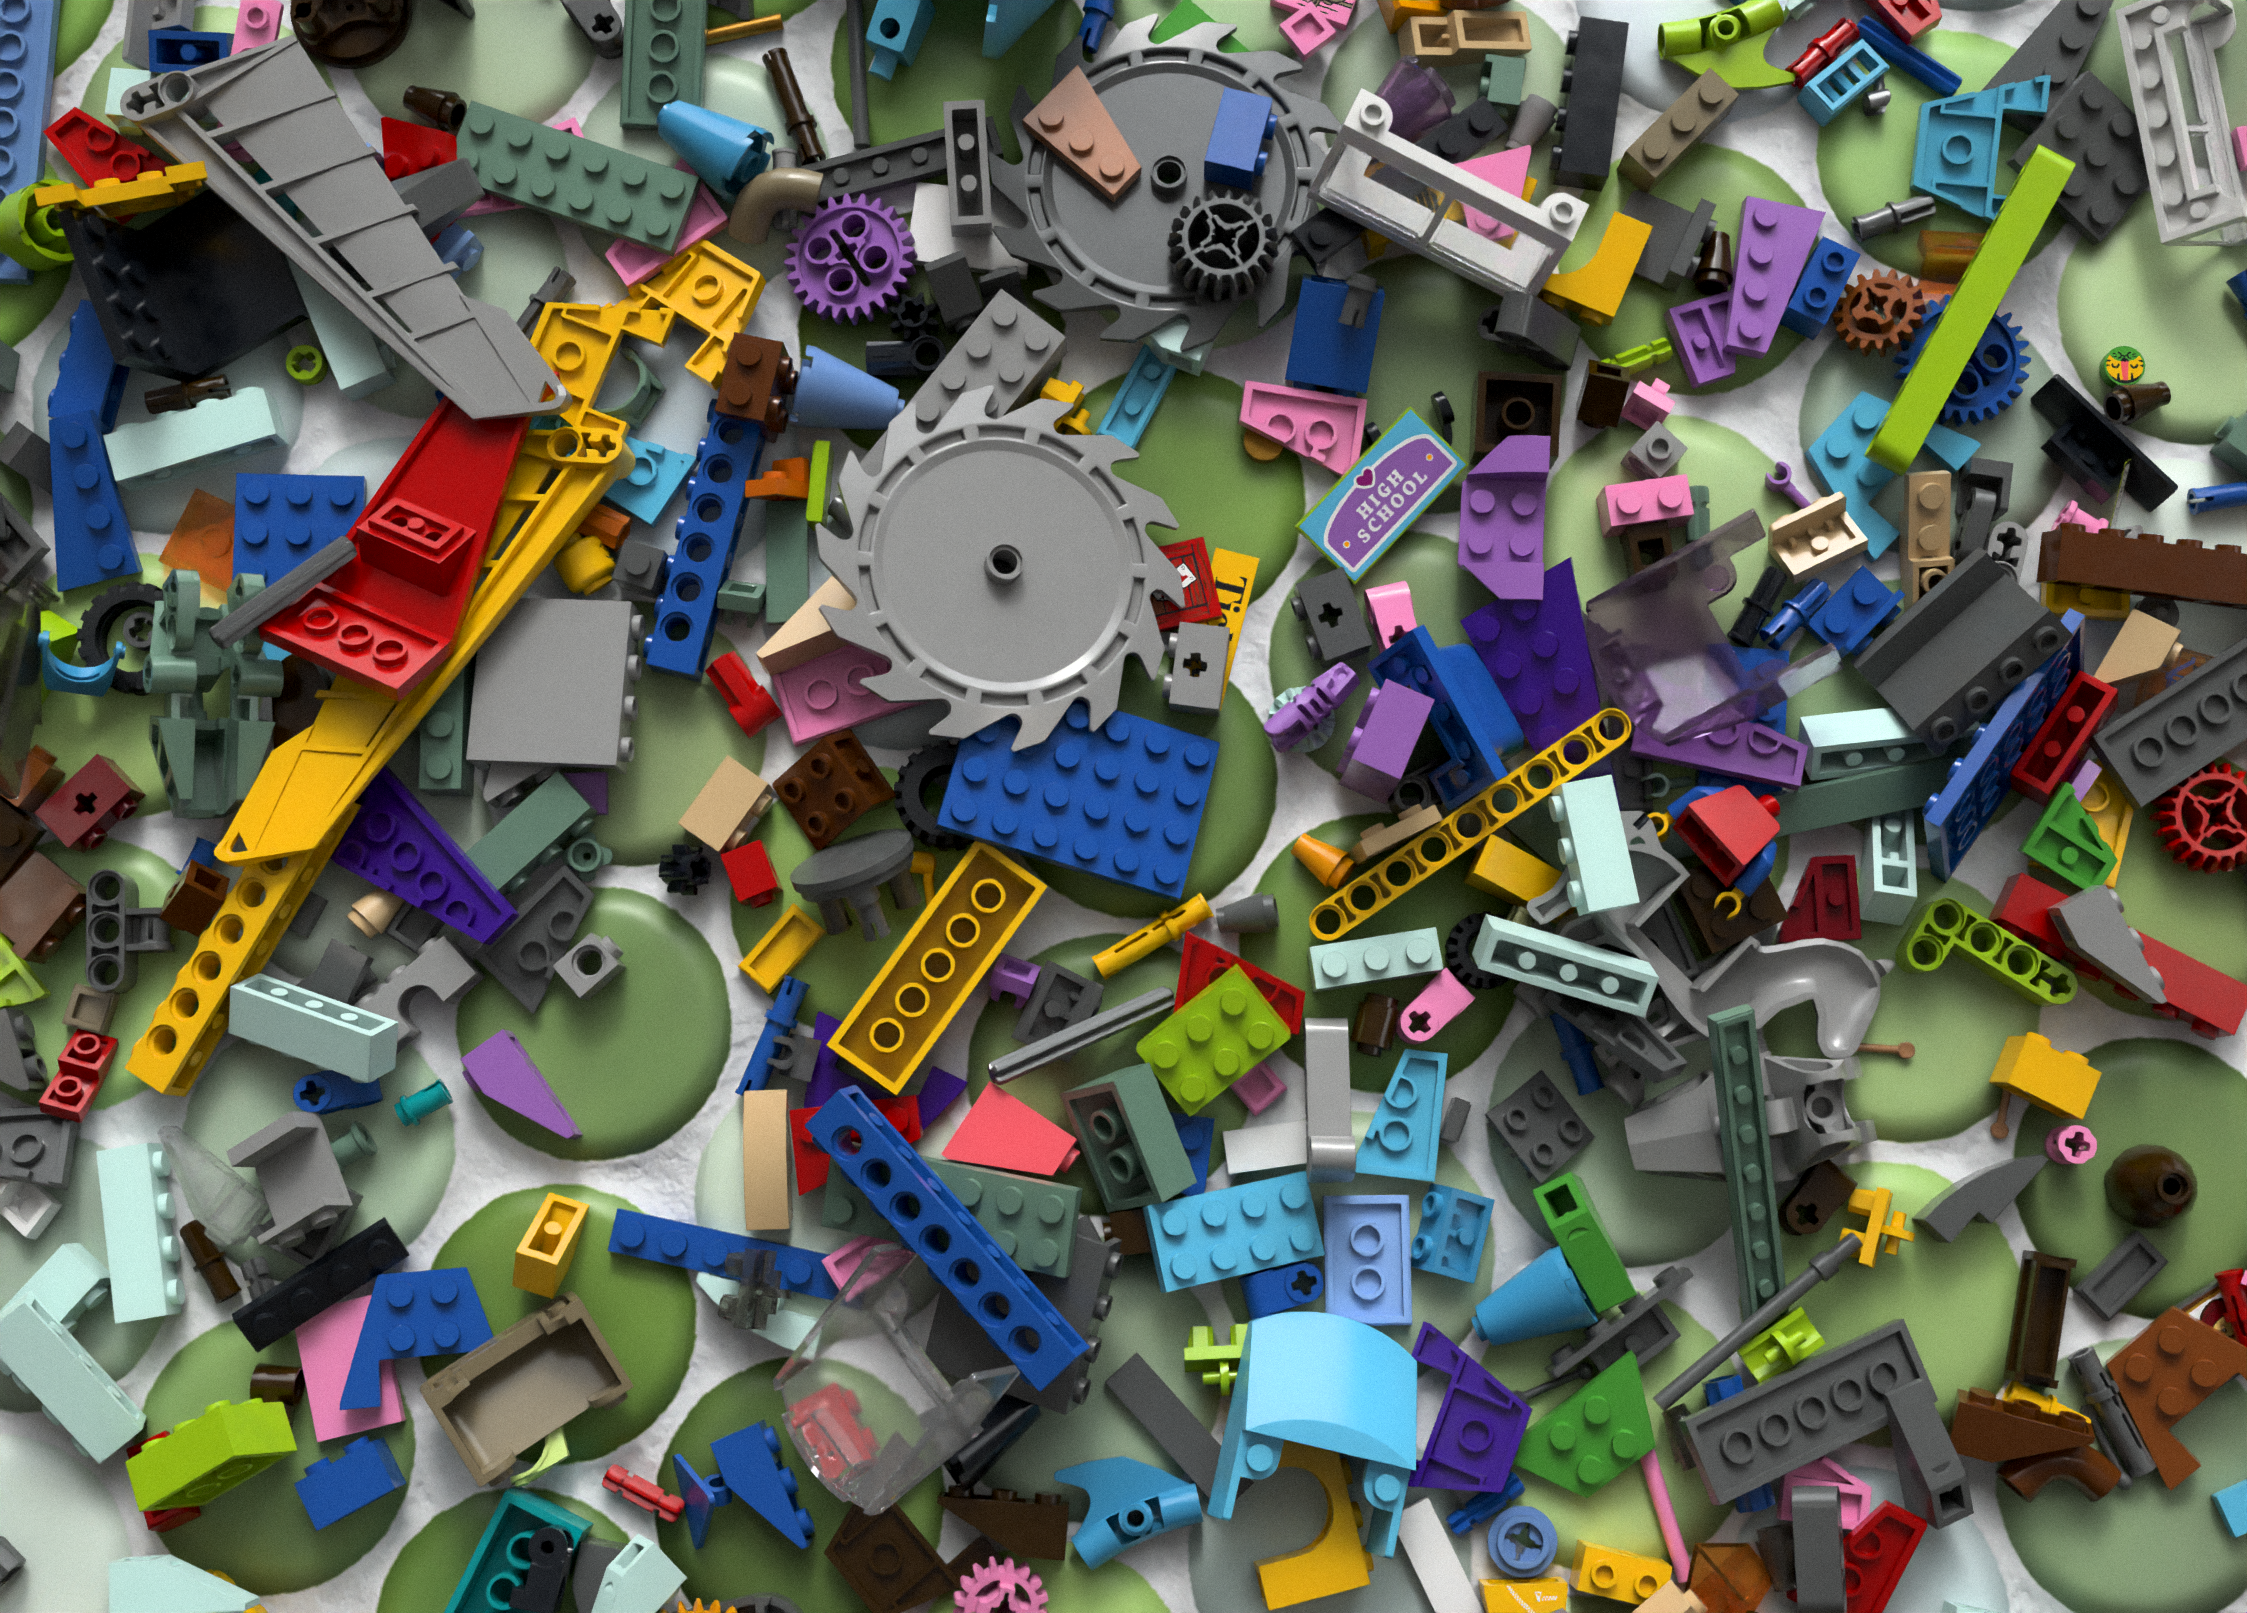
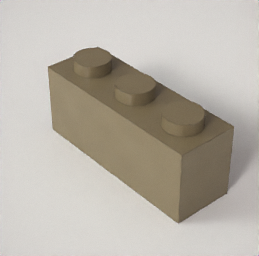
[1617,68,1740,194]

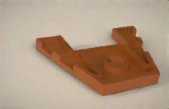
[2106,1305,2247,1490]

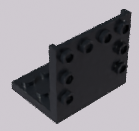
[57,171,310,382]

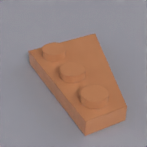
[1022,65,1141,202]

